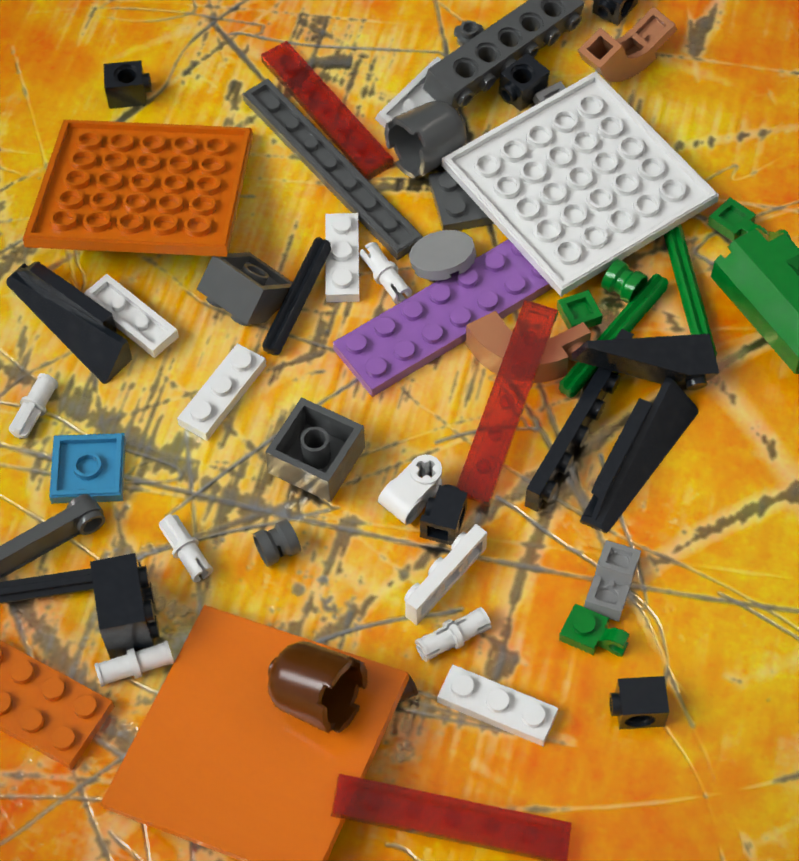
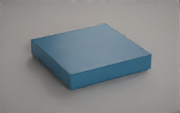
[49,433,126,504]

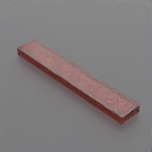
[261,41,394,180]
[456,300,558,506]
[330,774,572,861]

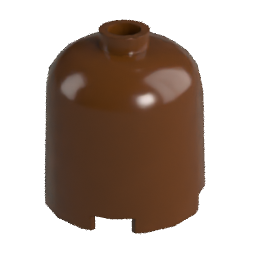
[268,641,367,733]

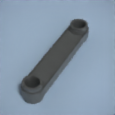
[0,494,105,579]

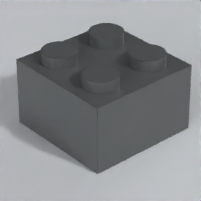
[265,397,365,502]

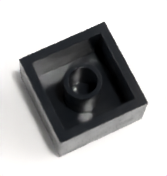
[90,553,160,659]

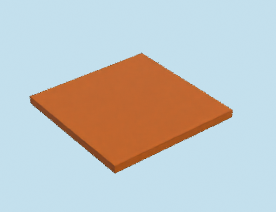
[23,120,253,257]
[100,605,410,861]

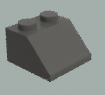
[197,252,293,326]

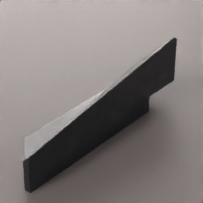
[6,261,132,384]
[580,376,698,533]

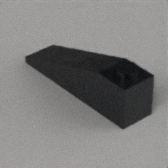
[572,334,719,390]

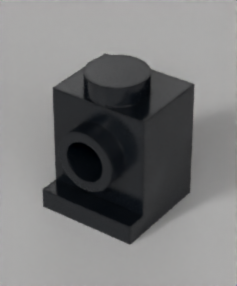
[420,485,467,546]

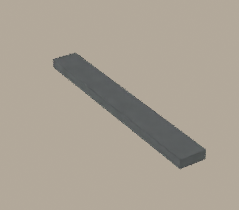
[242,79,423,260]

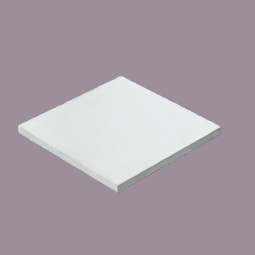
[441,71,719,296]

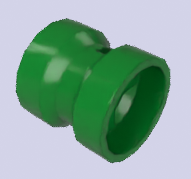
[601,259,648,304]

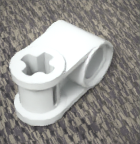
[378,454,442,525]

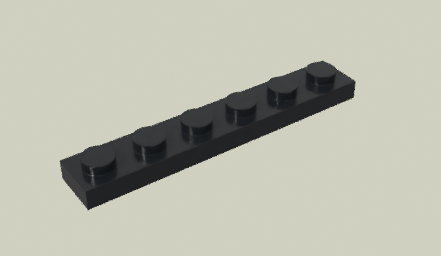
[525,329,634,512]

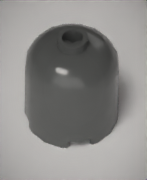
[384,100,467,179]

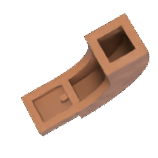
[578,7,677,82]
[465,311,591,383]

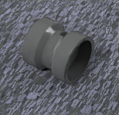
[253,519,301,567]

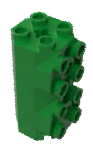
[711,228,799,374]

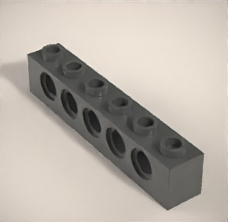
[423,0,585,109]

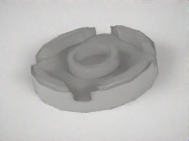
[409,230,477,281]

